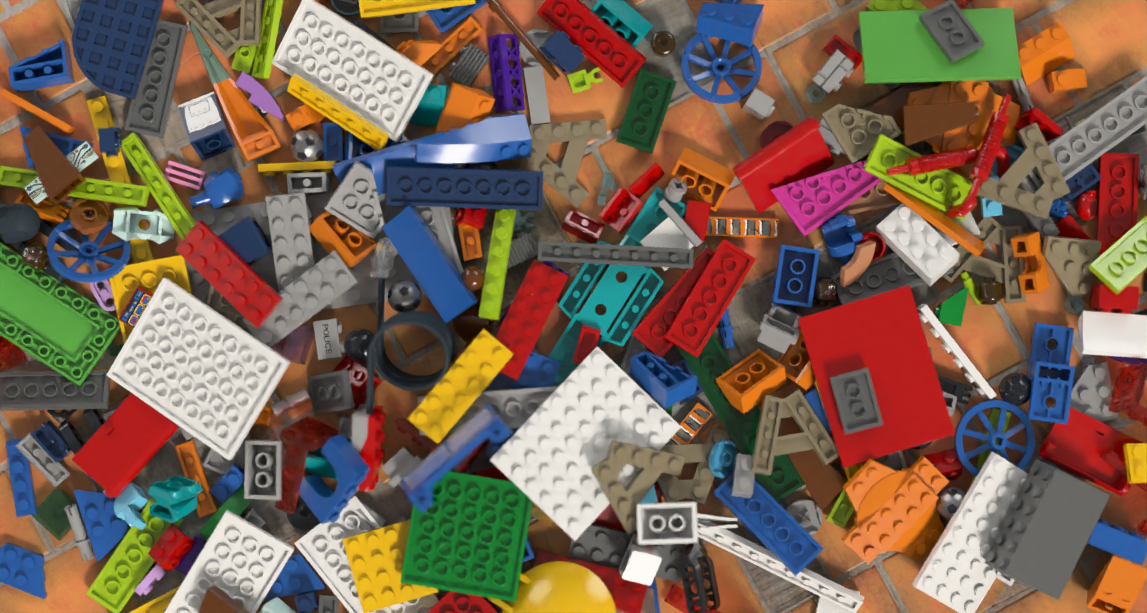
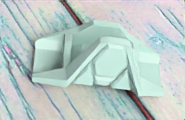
[112,206,174,244]

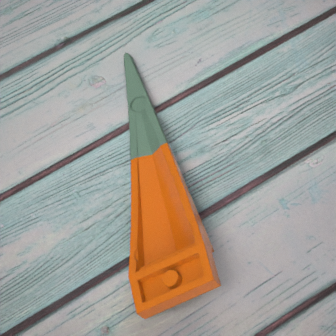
[190,23,281,162]

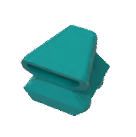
[147,476,203,523]

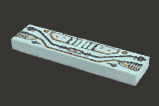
[24,141,99,204]

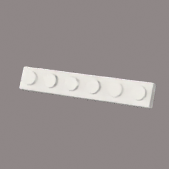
[917,304,996,400]

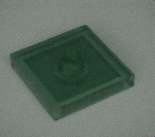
[31,486,82,541]

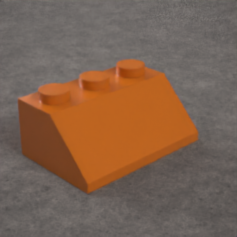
[1018,21,1075,86]
[433,83,495,134]
[665,147,735,212]
[310,211,378,269]
[776,327,816,392]
[716,349,787,414]

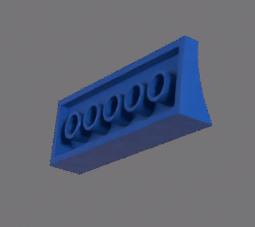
[333,131,456,195]
[382,205,478,323]

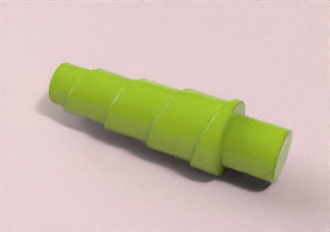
[960,271,981,306]

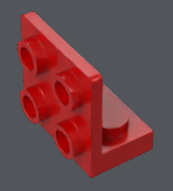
[332,355,382,410]

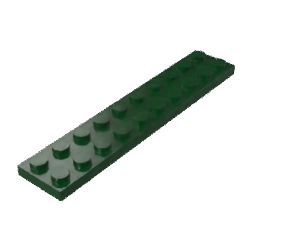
[675,333,805,501]

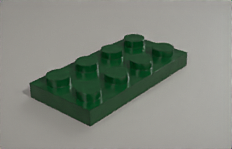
[616,69,677,154]

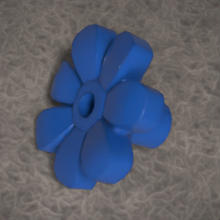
[1049,198,1068,219]

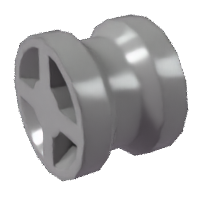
[664,178,687,203]

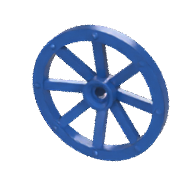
[681,33,762,104]
[47,215,131,283]
[954,400,1035,477]

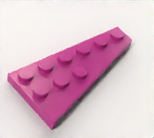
[770,159,882,236]

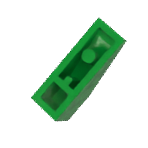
[200,485,254,539]

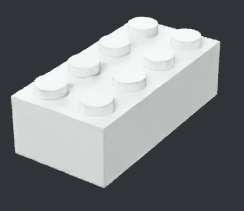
[876,203,959,286]

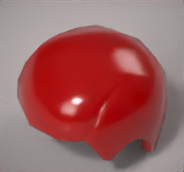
[1074,190,1097,220]
[859,232,886,261]

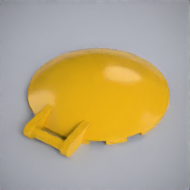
[487,561,616,613]

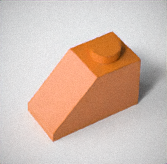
[397,39,442,66]
[1046,69,1088,94]
[285,104,327,132]

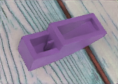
[235,72,286,122]

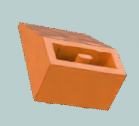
[1086,554,1147,613]

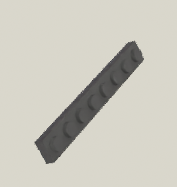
[538,241,694,269]

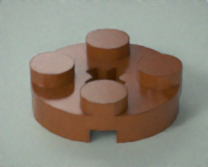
[69,198,109,235]

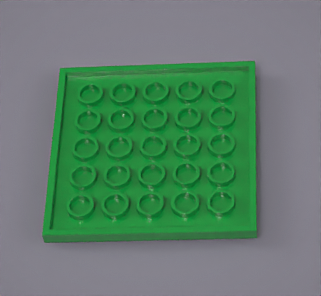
[400,471,533,602]

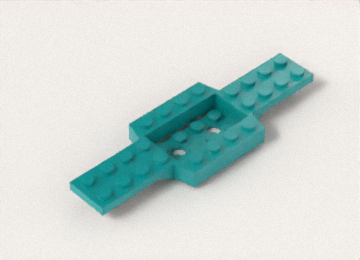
[548,186,687,386]

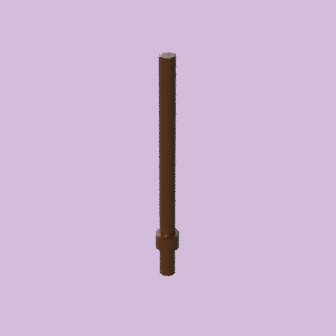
[485,0,560,80]

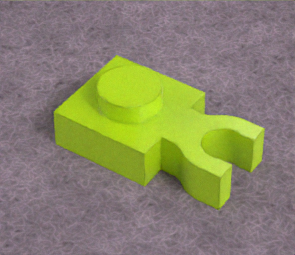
[567,67,603,94]

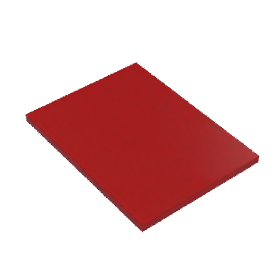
[797,285,955,468]

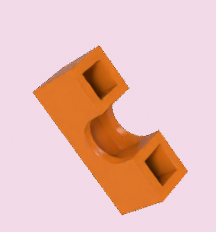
[1011,231,1050,294]

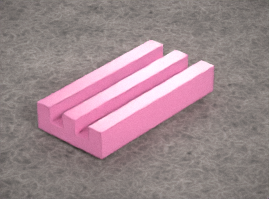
[164,160,206,191]

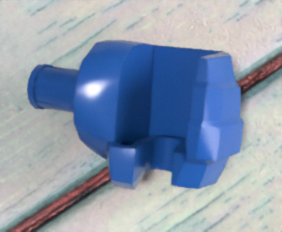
[189,167,244,209]
[821,213,863,266]

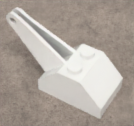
[637,502,738,545]

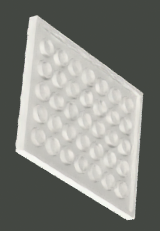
[107,278,290,460]
[490,347,681,540]

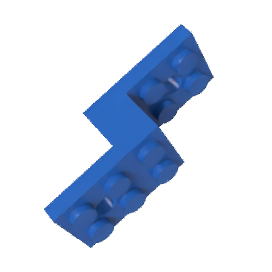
[1027,323,1075,424]

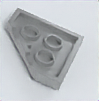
[324,160,384,239]
[1070,362,1118,422]

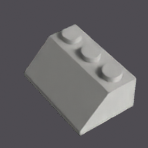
[244,439,282,500]

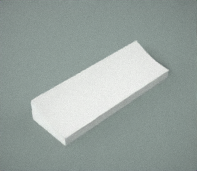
[1077,311,1147,358]

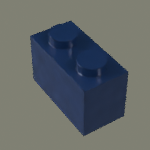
[539,30,586,75]

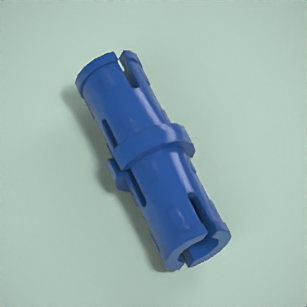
[718,309,736,349]

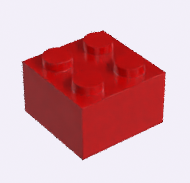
[1089,284,1139,314]

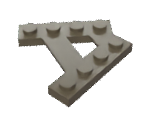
[174,0,262,59]
[519,119,607,209]
[977,123,1070,219]
[943,216,1026,303]
[750,389,839,476]
[656,427,730,506]
[590,439,685,535]

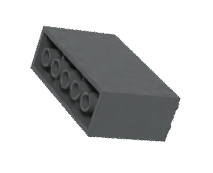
[985,459,1110,600]

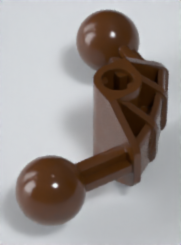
[452,266,495,364]

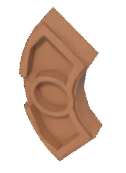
[840,240,876,287]

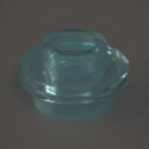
[806,84,825,104]
[1064,295,1084,314]

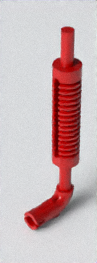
[947,94,1012,218]
[886,145,1011,178]

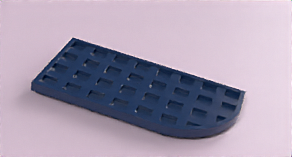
[72,0,164,100]

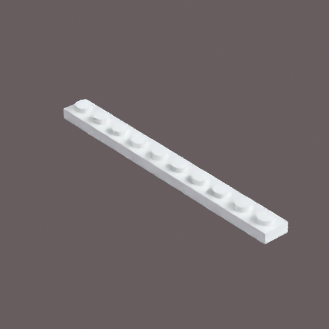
[697,520,864,613]

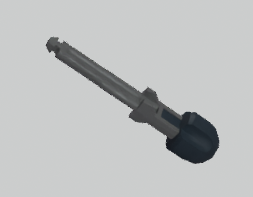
[0,203,40,243]

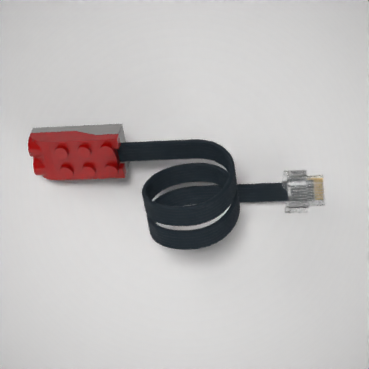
[352,238,455,491]

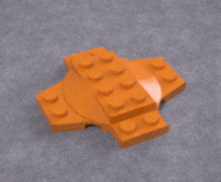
[902,80,1020,178]
[841,455,949,565]

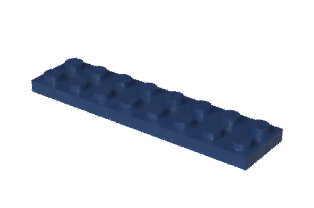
[387,166,543,210]

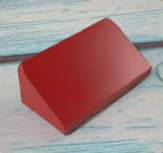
[628,162,665,199]
[683,200,711,241]
[561,208,605,244]
[1055,214,1091,240]

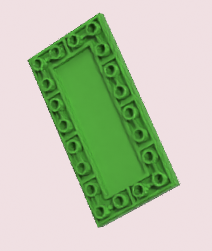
[858,8,1021,83]
[0,242,121,386]

